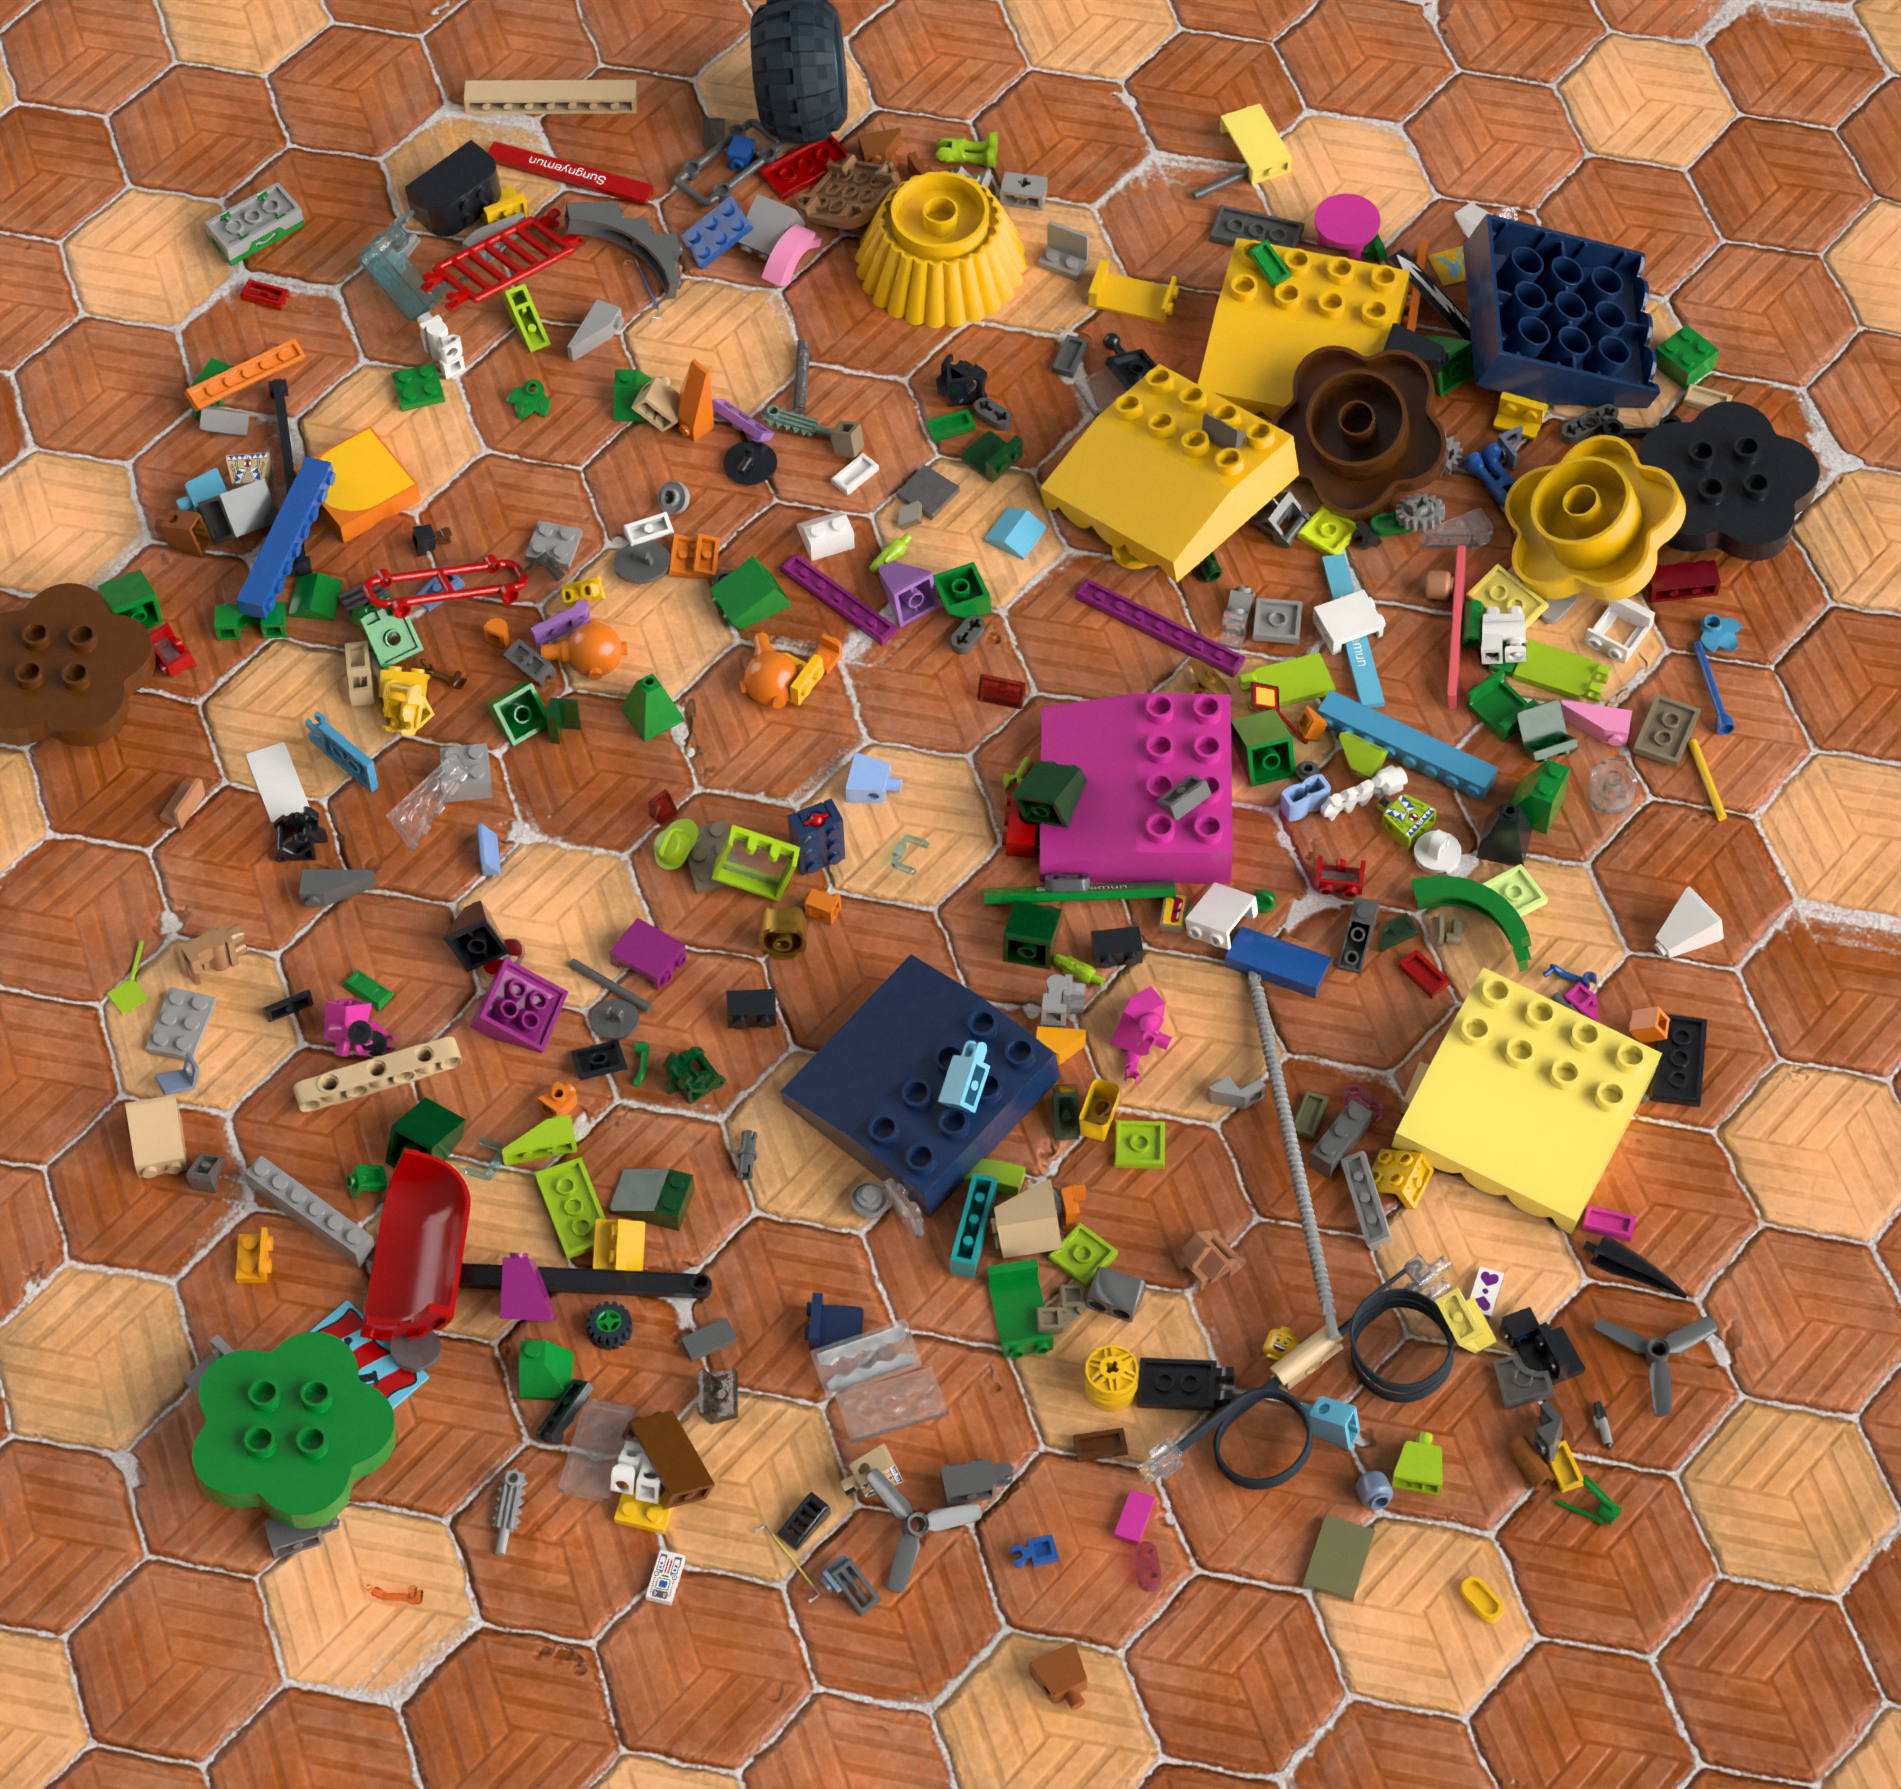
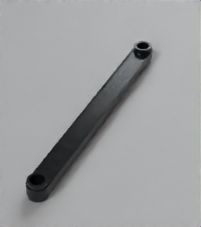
[268,378,312,577]
[458,1263,712,1300]

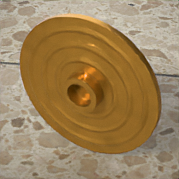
[1188,658,1231,695]

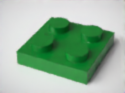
[391,363,445,412]

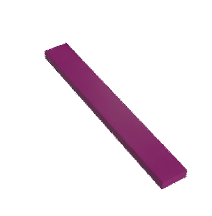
[1075,578,1245,678]

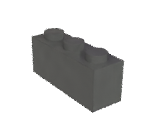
[1309,1100,1373,1179]

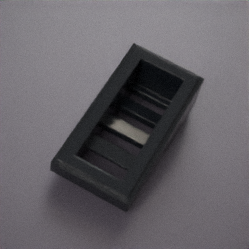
[777,1492,831,1551]

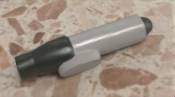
[1593,1401,1613,1449]

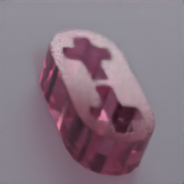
[1342,1083,1383,1123]
[1134,1541,1161,1592]

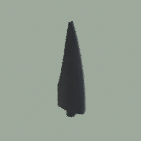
[1582,1235,1688,1299]

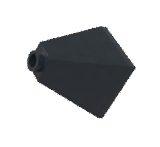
[1383,323,1449,375]
[1476,803,1533,867]
[444,900,510,972]

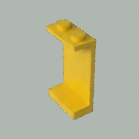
[1088,260,1180,324]

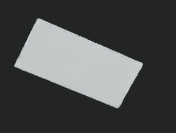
[246,742,310,822]

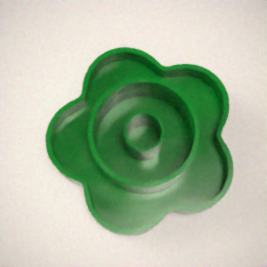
[192,1332,397,1529]

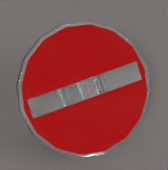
[482,938,525,978]

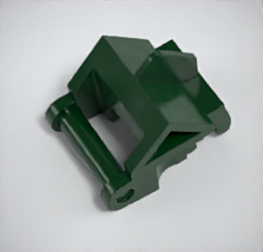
[663,1046,726,1104]

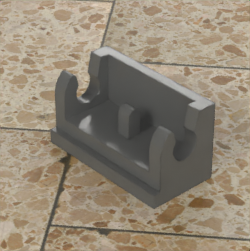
[503,638,557,687]

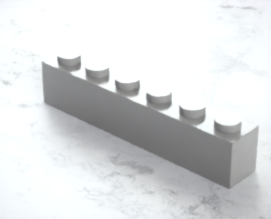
[244,1155,375,1268]

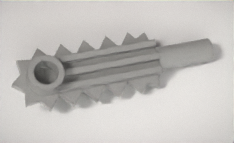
[492,1468,528,1556]

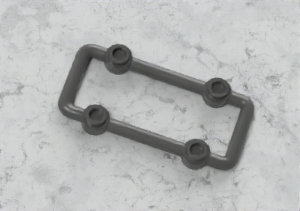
[674,119,785,207]

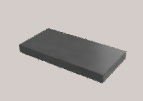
[1209,205,1305,249]

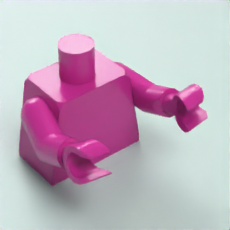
[324,998,399,1056]
[1110,998,1172,1084]

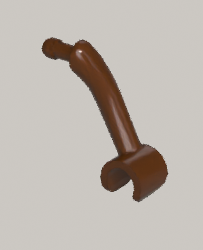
[420,658,467,690]

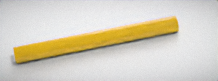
[1688,739,1727,821]

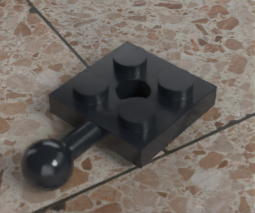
[1103,333,1157,391]

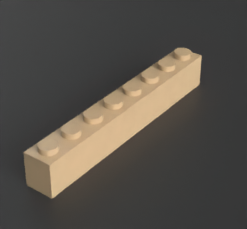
[464,80,638,114]

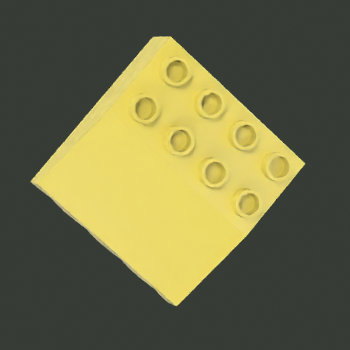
[1392,967,1662,1234]

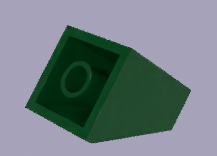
[1012,761,1087,828]
[1003,901,1062,970]
[385,1097,466,1168]

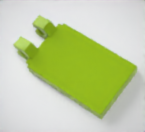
[1513,639,1611,702]
[1238,652,1336,710]

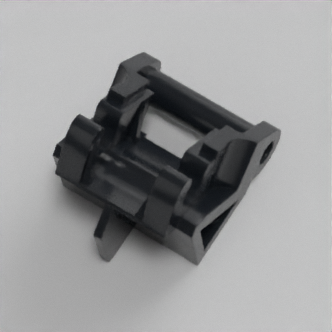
[936,354,987,407]
[274,806,328,862]

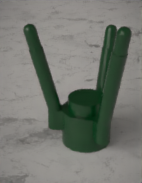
[1191,551,1222,582]

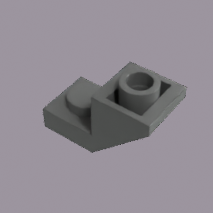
[1534,1401,1563,1462]

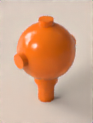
[541,619,628,680]
[739,632,803,708]

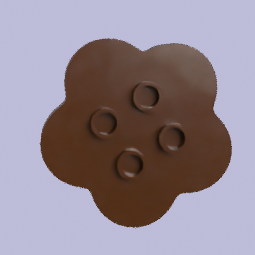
[1271,345,1448,522]
[0,583,156,747]

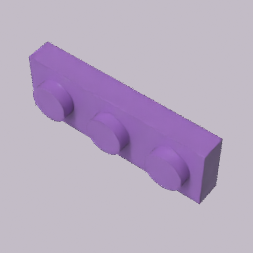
[712,399,774,442]

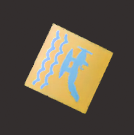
[1428,246,1466,286]

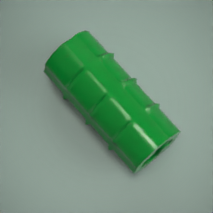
[1461,600,1484,649]

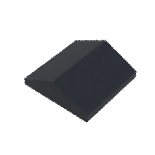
[571,1040,627,1081]

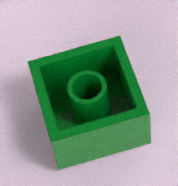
[1655,324,1719,390]

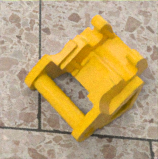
[381,679,435,736]

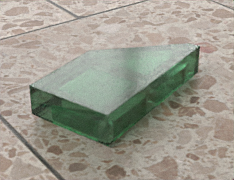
[1378,912,1419,952]

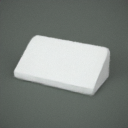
[623,512,674,547]

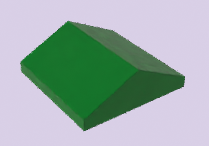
[288,573,342,621]

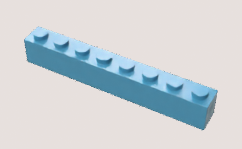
[1317,690,1498,801]

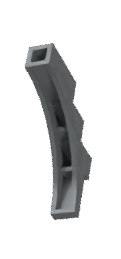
[564,202,682,299]

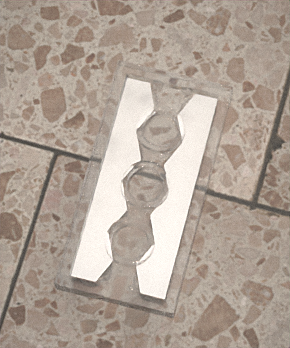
[809,1319,923,1400]

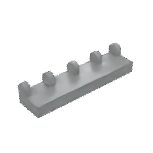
[1340,1150,1393,1251]

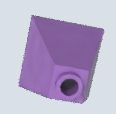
[878,561,939,628]

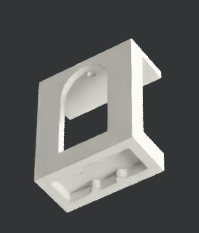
[1585,598,1655,664]

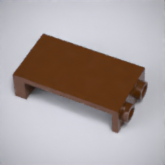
[622,1410,715,1510]

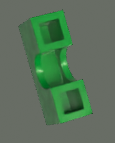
[214,601,287,641]

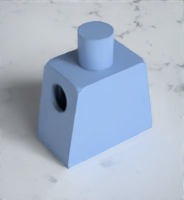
[845,752,903,803]

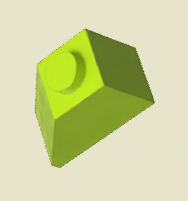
[1339,731,1389,779]

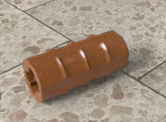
[1507,1435,1555,1490]

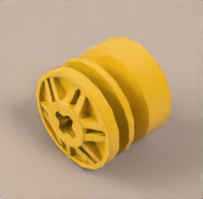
[1085,1345,1138,1412]

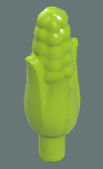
[870,533,913,573]
[1053,954,1105,987]

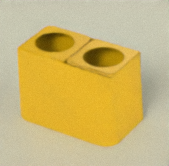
[1079,1079,1120,1142]

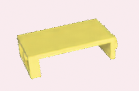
[1220,104,1292,185]
[1435,1288,1498,1354]

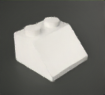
[797,511,855,561]

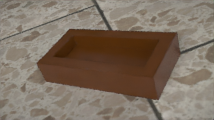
[1073,1428,1128,1463]

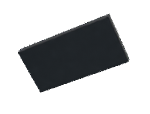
[1651,1014,1707,1107]

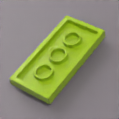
[534,1157,606,1259]

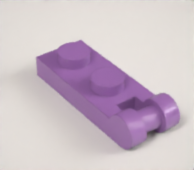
[530,600,590,648]

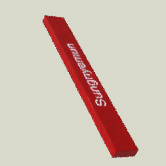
[488,141,654,206]

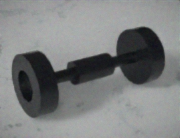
[347,1020,388,1056]

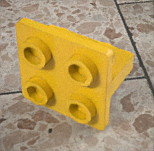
[1493,391,1548,440]
[593,1219,645,1271]

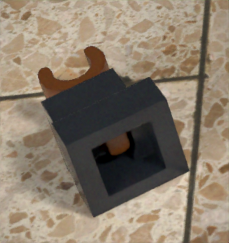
[412,524,452,557]

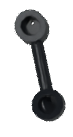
[1602,415,1682,439]

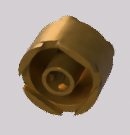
[758,906,807,960]

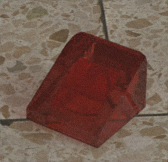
[648,789,678,825]

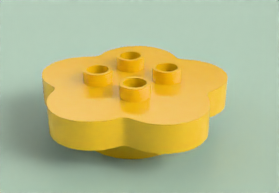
[1505,435,1686,601]

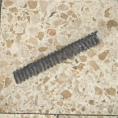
[793,339,810,414]

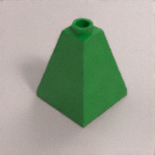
[1424,334,1474,398]
[621,673,685,742]

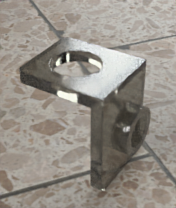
[703,118,726,147]
[521,552,565,582]

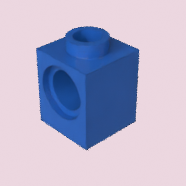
[727,135,756,171]

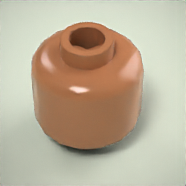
[1421,570,1455,600]

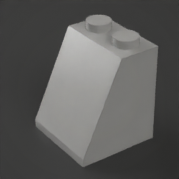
[737,194,806,262]

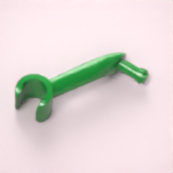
[632,1042,650,1087]

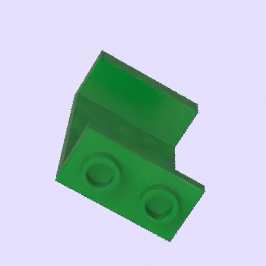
[987,1258,1054,1358]

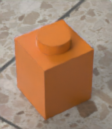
[1629,1006,1670,1043]

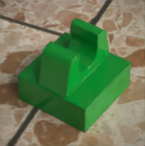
[1363,233,1388,262]

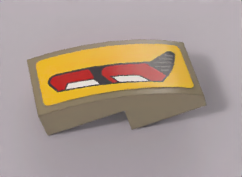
[1159,894,1189,933]

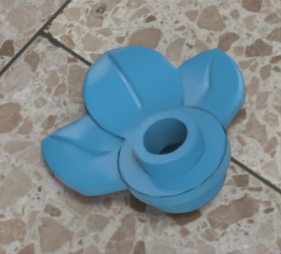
[1700,614,1742,652]

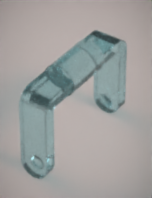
[892,834,930,875]
[464,1138,504,1181]

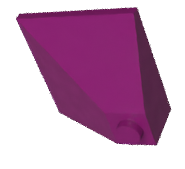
[469,958,568,1053]

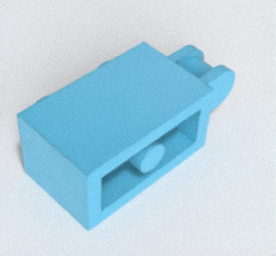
[938,1040,990,1113]

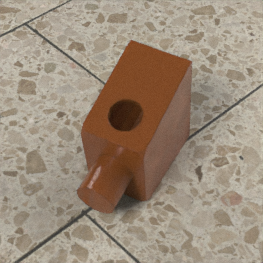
[154,510,212,558]
[1029,1641,1088,1710]

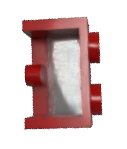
[150,622,197,678]
[1314,855,1366,898]

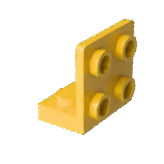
[481,185,529,225]
[1371,1149,1434,1210]

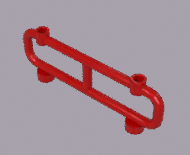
[362,554,528,619]

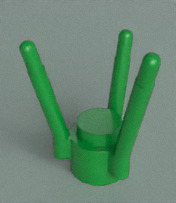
[1555,1475,1623,1526]

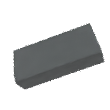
[1202,413,1246,450]
[1157,775,1211,820]

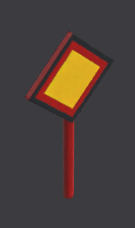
[1250,682,1308,744]

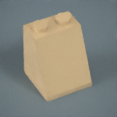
[125,1095,188,1178]
[991,1179,1062,1259]

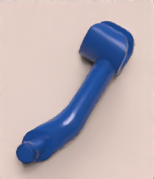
[1543,964,1597,989]

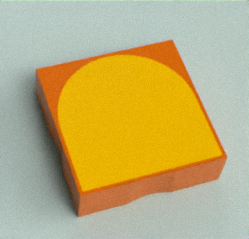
[293,426,421,543]

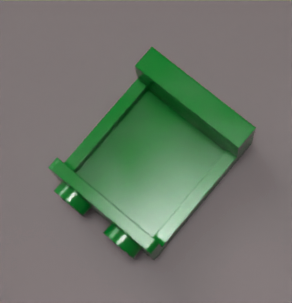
[1465,670,1539,742]

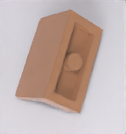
[160,778,205,829]

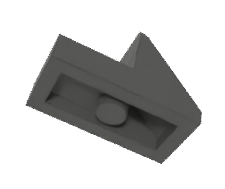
[186,1153,225,1193]

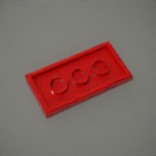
[758,134,849,201]

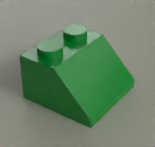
[933,562,991,618]
[484,681,548,746]

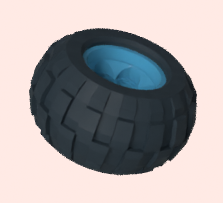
[750,0,848,145]

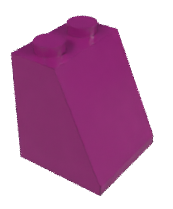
[500,1253,557,1321]

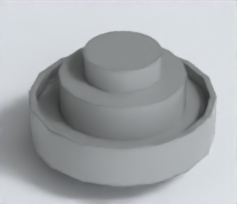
[657,481,690,515]
[851,1182,888,1219]

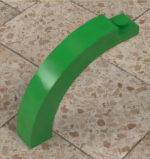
[1411,876,1532,972]

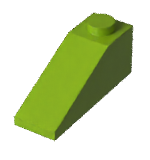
[502,284,551,353]
[502,1115,577,1166]

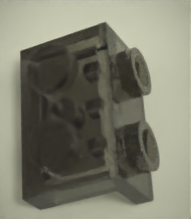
[697,1368,738,1425]

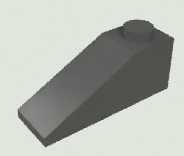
[299,869,376,908]

